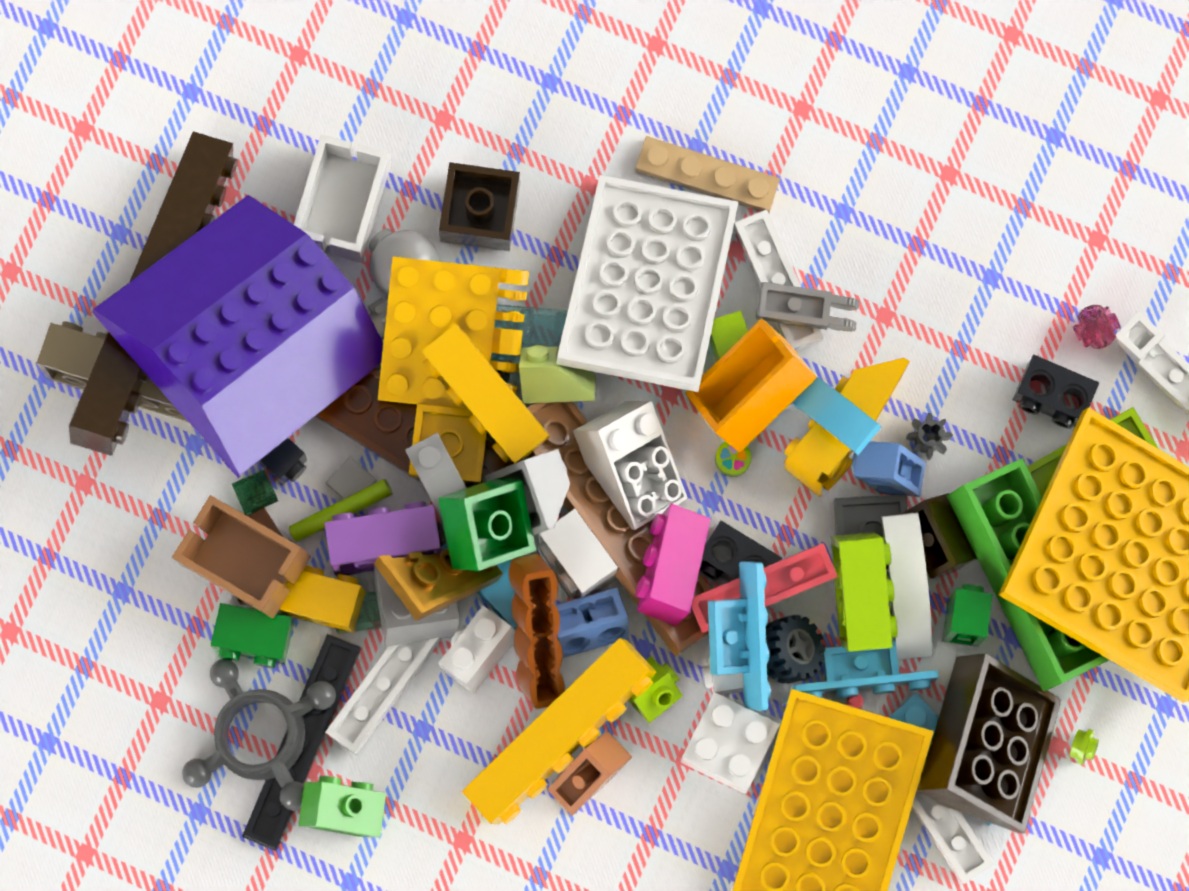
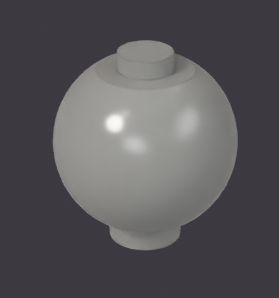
[369,229,440,297]

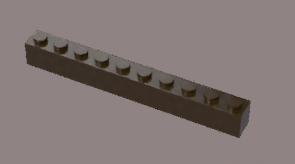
[69,131,238,456]

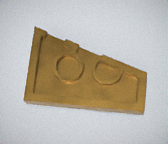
[374,549,503,621]

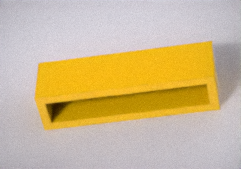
[421,323,551,463]

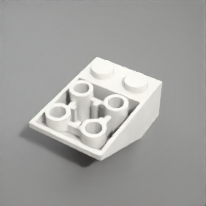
[573,401,688,530]

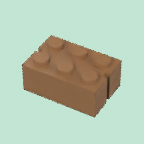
[172,495,311,619]

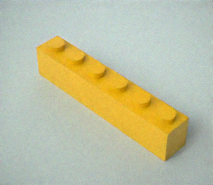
[461,638,657,824]

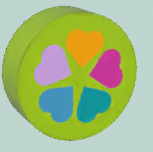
[715,441,751,477]

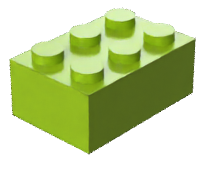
[830,532,898,652]

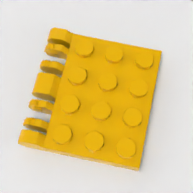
[378,256,529,409]

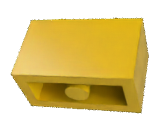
[279,565,366,633]

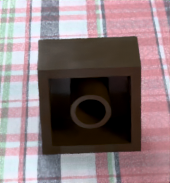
[439,162,520,251]

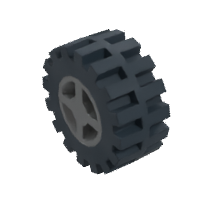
[765,615,825,684]

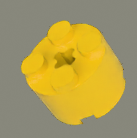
[784,419,853,497]

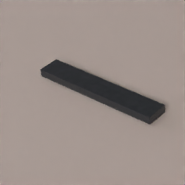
[242,634,361,851]

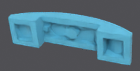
[791,377,882,455]

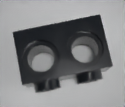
[1012,354,1100,429]
[700,520,782,582]

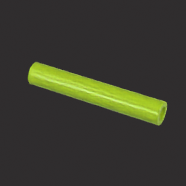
[289,478,393,542]

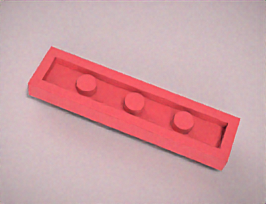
[691,543,838,633]

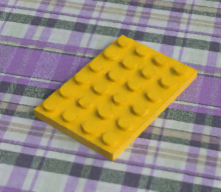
[732,689,934,891]

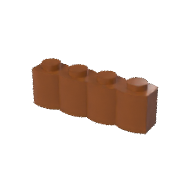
[509,554,565,709]

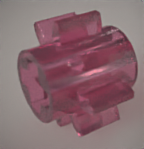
[1073,305,1121,349]

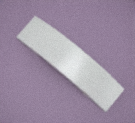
[1114,311,1189,414]
[881,513,932,660]

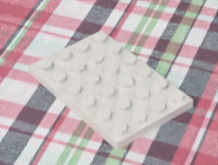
[556,175,738,392]

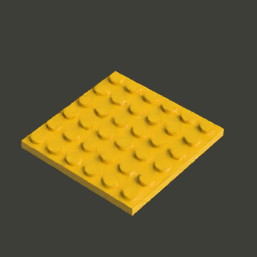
[998,407,1189,703]

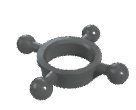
[182,659,336,811]

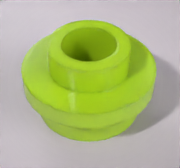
[1070,729,1099,765]

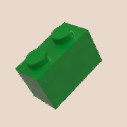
[942,584,993,647]
[210,603,294,668]

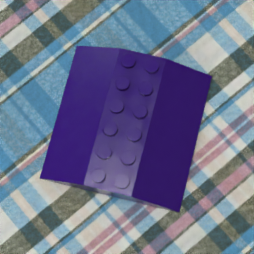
[92,195,383,478]

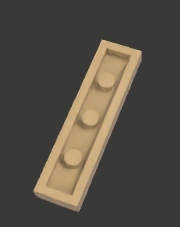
[635,136,780,213]

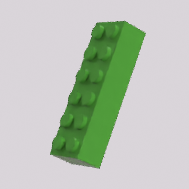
[946,458,1109,692]

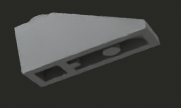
[405,433,466,521]

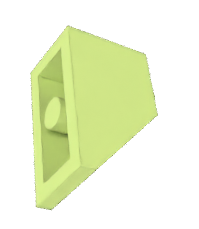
[519,345,596,404]

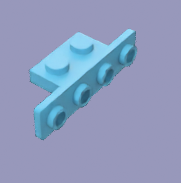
[708,561,771,711]
[791,641,939,698]

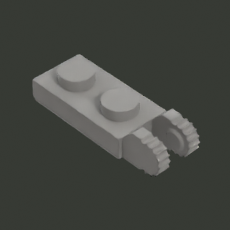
[756,282,860,332]

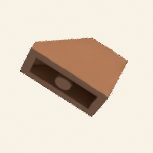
[547,731,632,816]

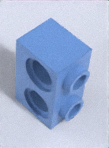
[852,441,926,497]
[555,588,628,658]

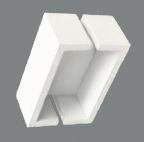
[294,134,391,263]

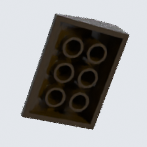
[917,653,1062,834]

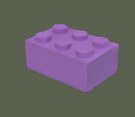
[324,501,441,577]

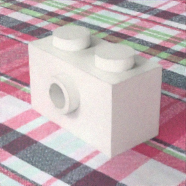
[438,606,515,694]

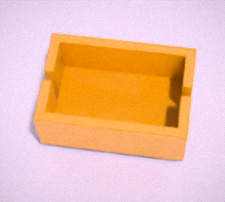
[685,318,817,453]

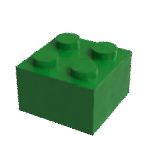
[438,479,536,571]

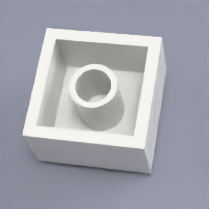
[538,509,618,599]
[680,692,780,794]

